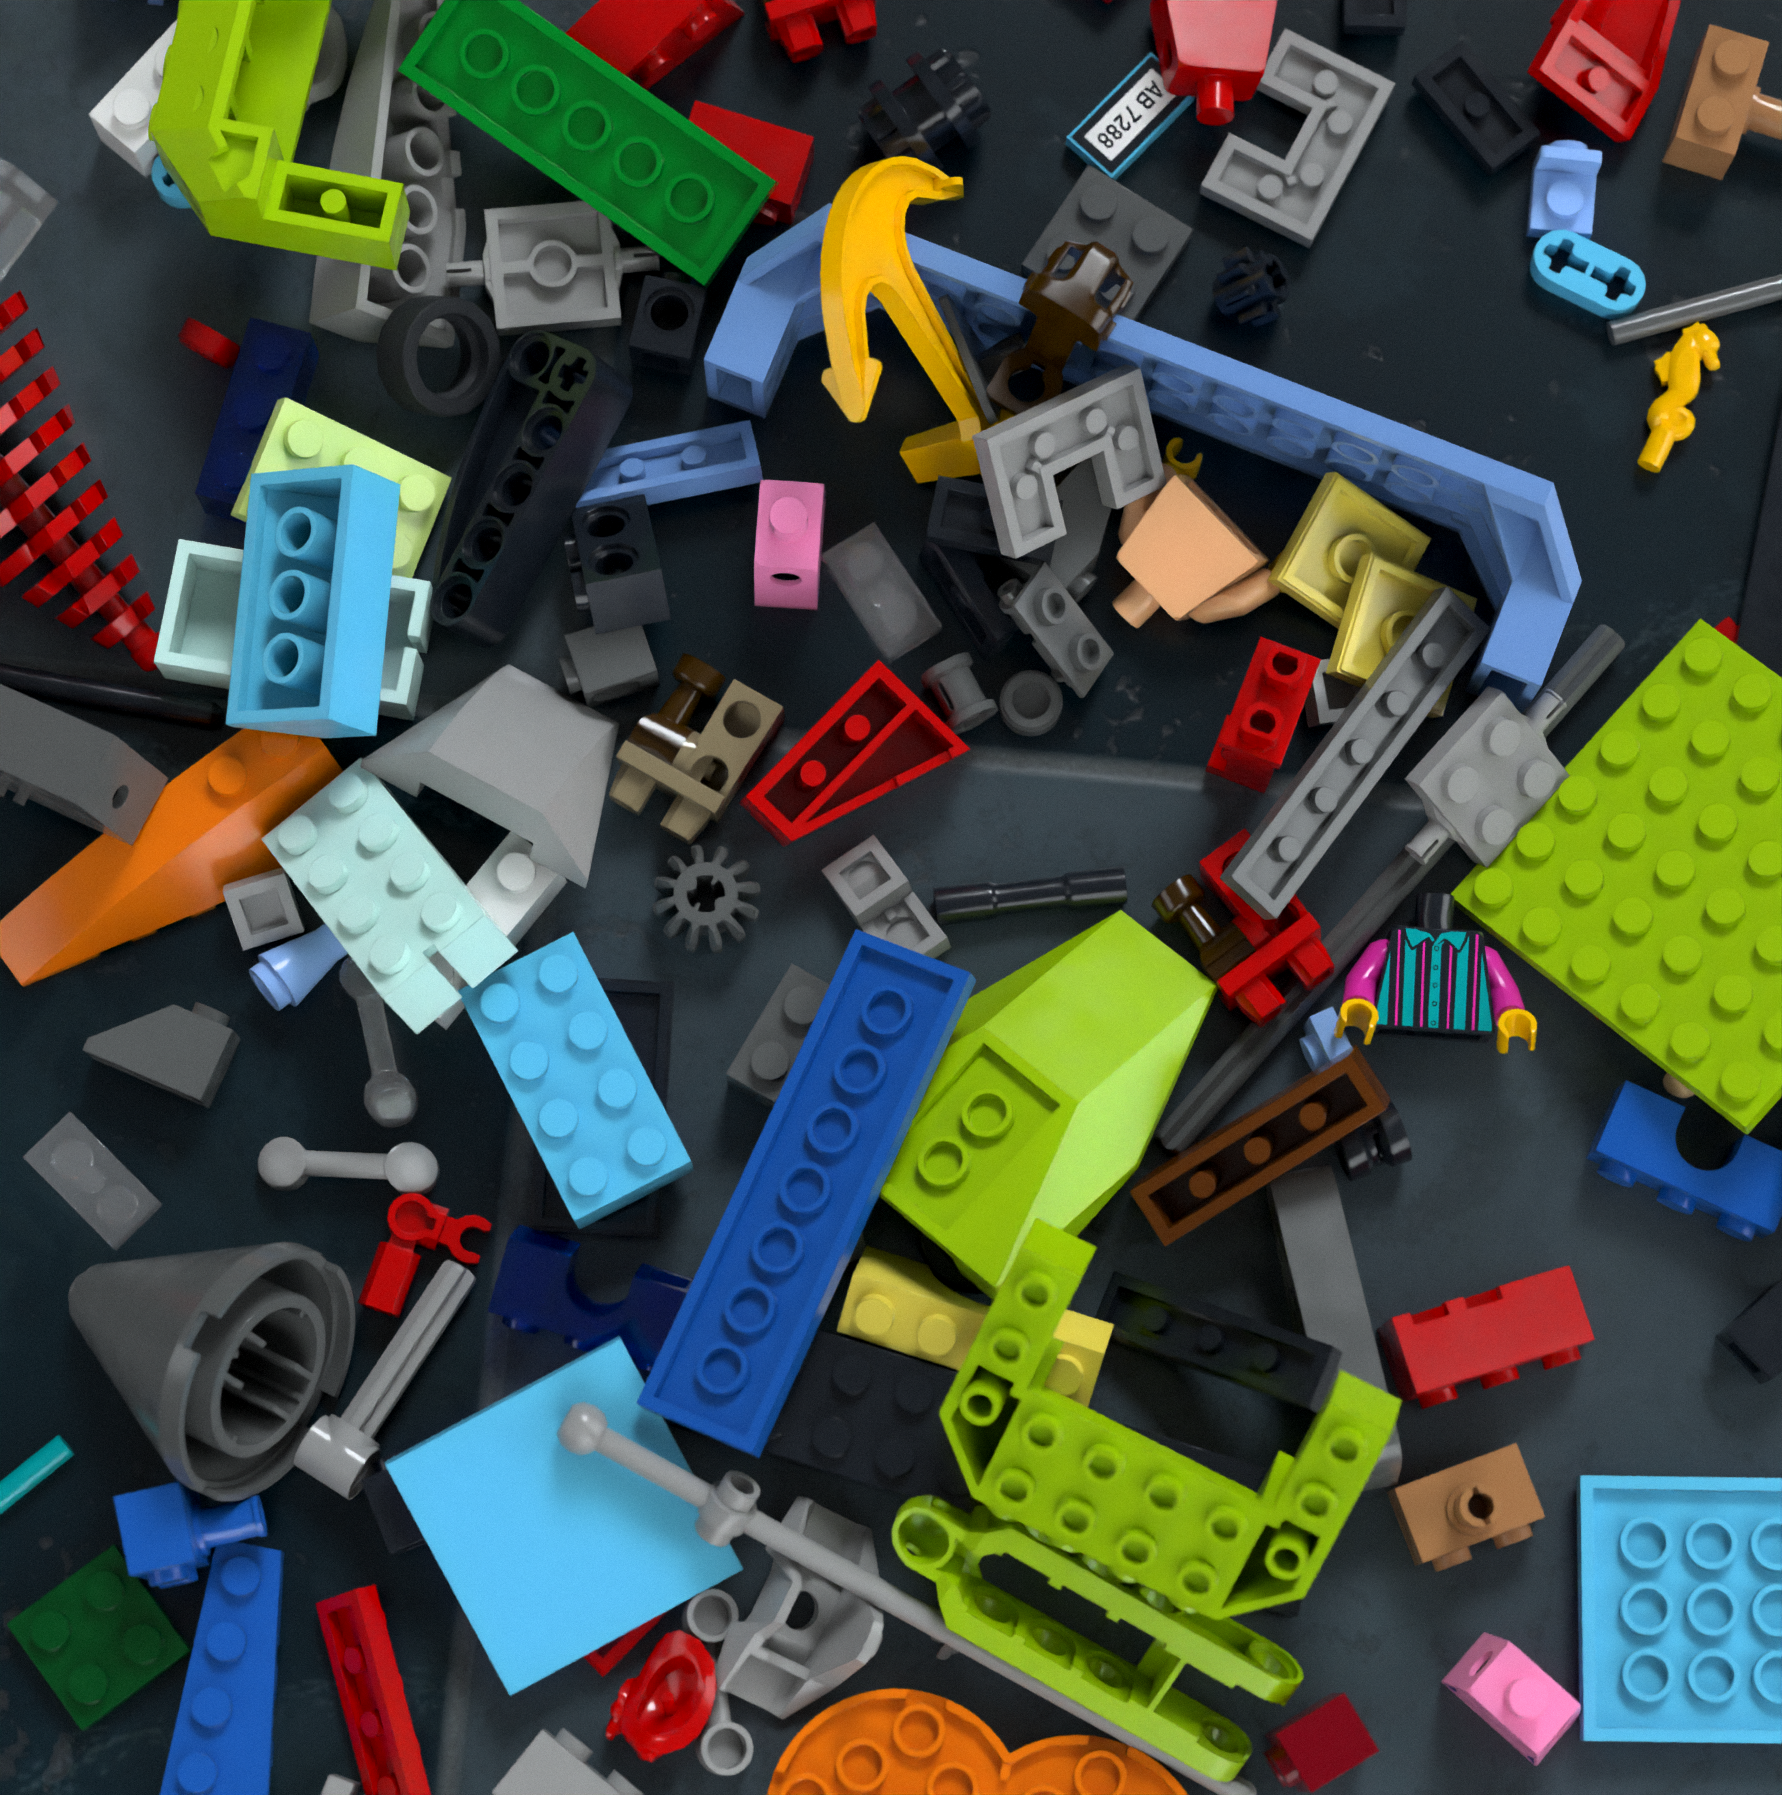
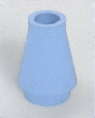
[249,923,348,1011]

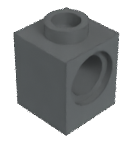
[558,625,660,707]

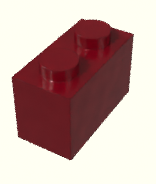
[1262,1692,1380,1793]

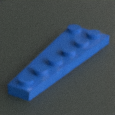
[160,1542,284,1795]

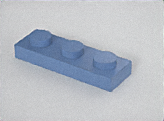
[576,420,763,508]

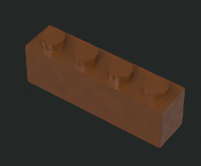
[1130,1045,1391,1246]

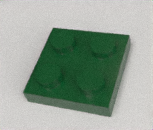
[6,1544,192,1731]

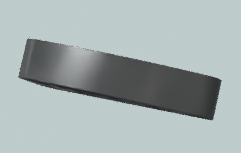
[1265,1164,1402,1492]

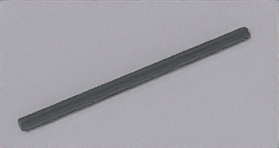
[1154,624,1625,1157]

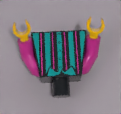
[1333,893,1537,1054]

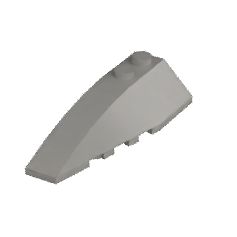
[309,0,466,348]

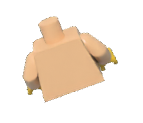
[1112,438,1285,628]

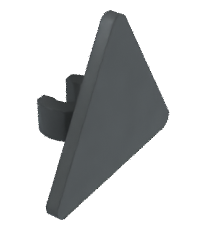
[939,294,1026,425]

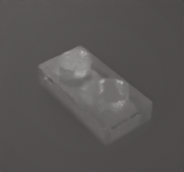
[821,522,942,664]
[23,1111,163,1250]

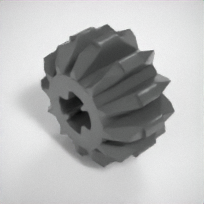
[653,845,761,954]

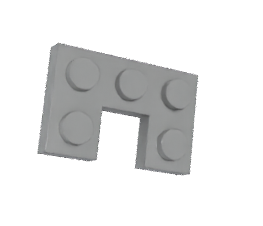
[1199,29,1395,249]
[972,364,1166,559]

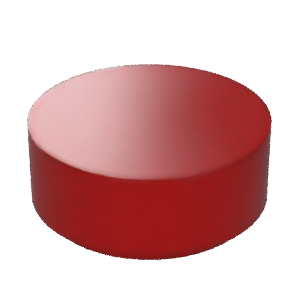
[177,317,243,369]

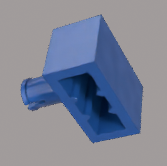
[113,1482,267,1589]

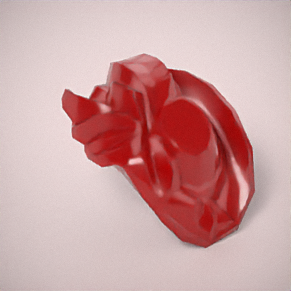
[606,1630,717,1763]

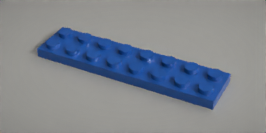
[636,929,977,1458]

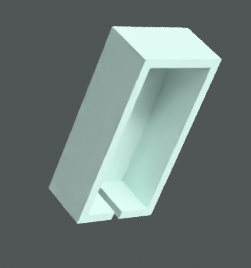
[154,539,433,721]
[261,757,518,1034]

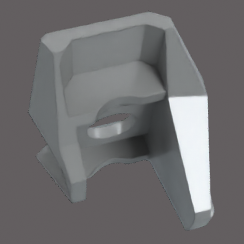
[715,1496,884,1719]

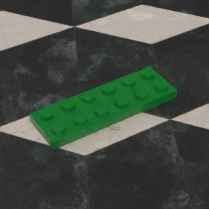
[398,0,779,287]

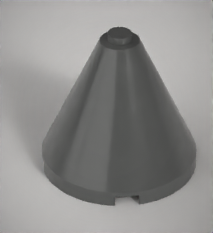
[68,1242,355,1502]

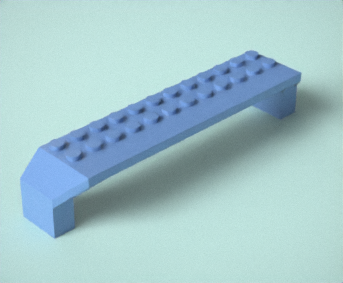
[704,203,1582,713]

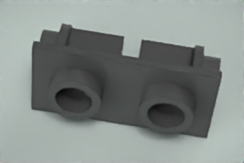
[997,562,1114,698]

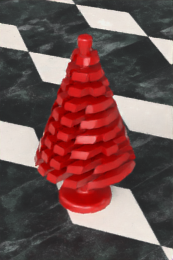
[0,290,160,672]

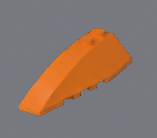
[0,728,343,987]

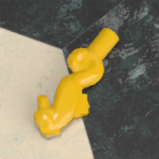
[1637,321,1720,473]

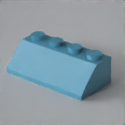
[226,464,400,738]

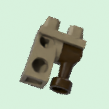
[609,653,785,845]

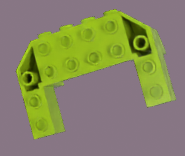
[148,0,410,271]
[939,1218,1402,1620]

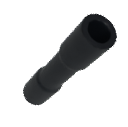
[933,866,1128,926]

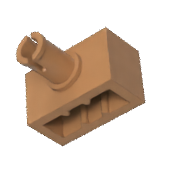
[1662,24,1782,180]
[1387,1443,1545,1572]

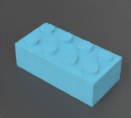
[458,932,694,1230]

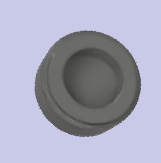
[999,670,1063,736]

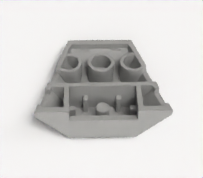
[360,664,619,888]

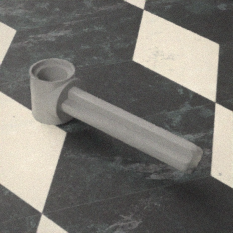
[294,1260,476,1500]

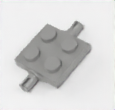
[445,201,660,336]
[1405,686,1570,868]

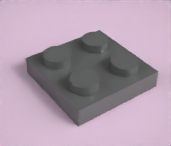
[1021,165,1193,321]

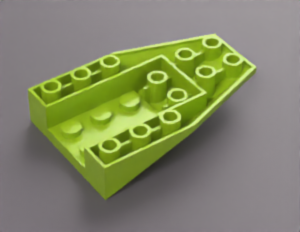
[879,910,1218,1301]

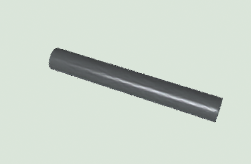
[1606,274,1782,346]

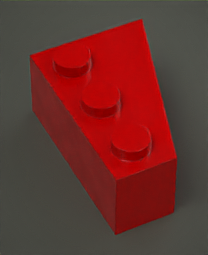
[566,0,745,90]
[1377,1265,1595,1410]

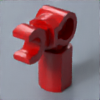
[357,1193,492,1318]

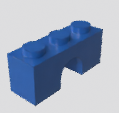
[1586,1080,1782,1242]

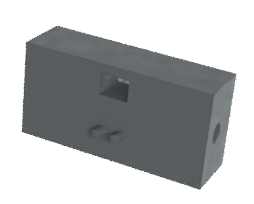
[0,684,169,846]

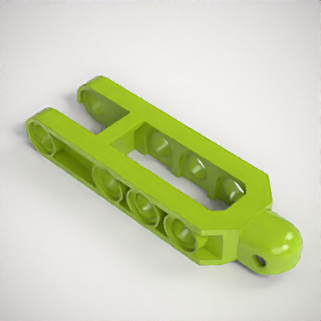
[892,1494,1304,1782]

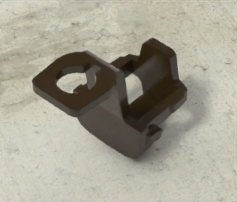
[986,241,1134,416]

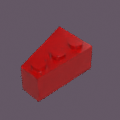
[739,660,970,847]

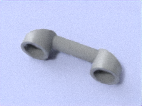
[258,1136,440,1195]
[681,1589,753,1776]

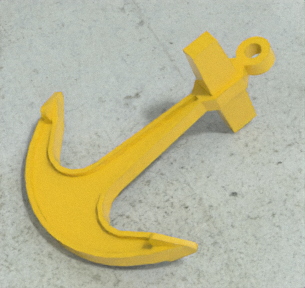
[820,156,1014,483]

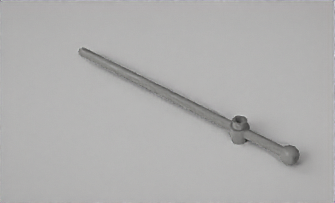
[557,1402,1257,1795]

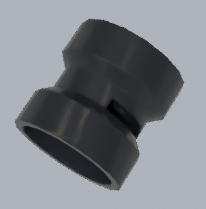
[1333,1101,1412,1182]

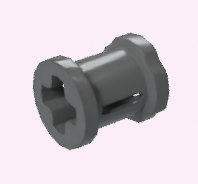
[920,652,998,735]

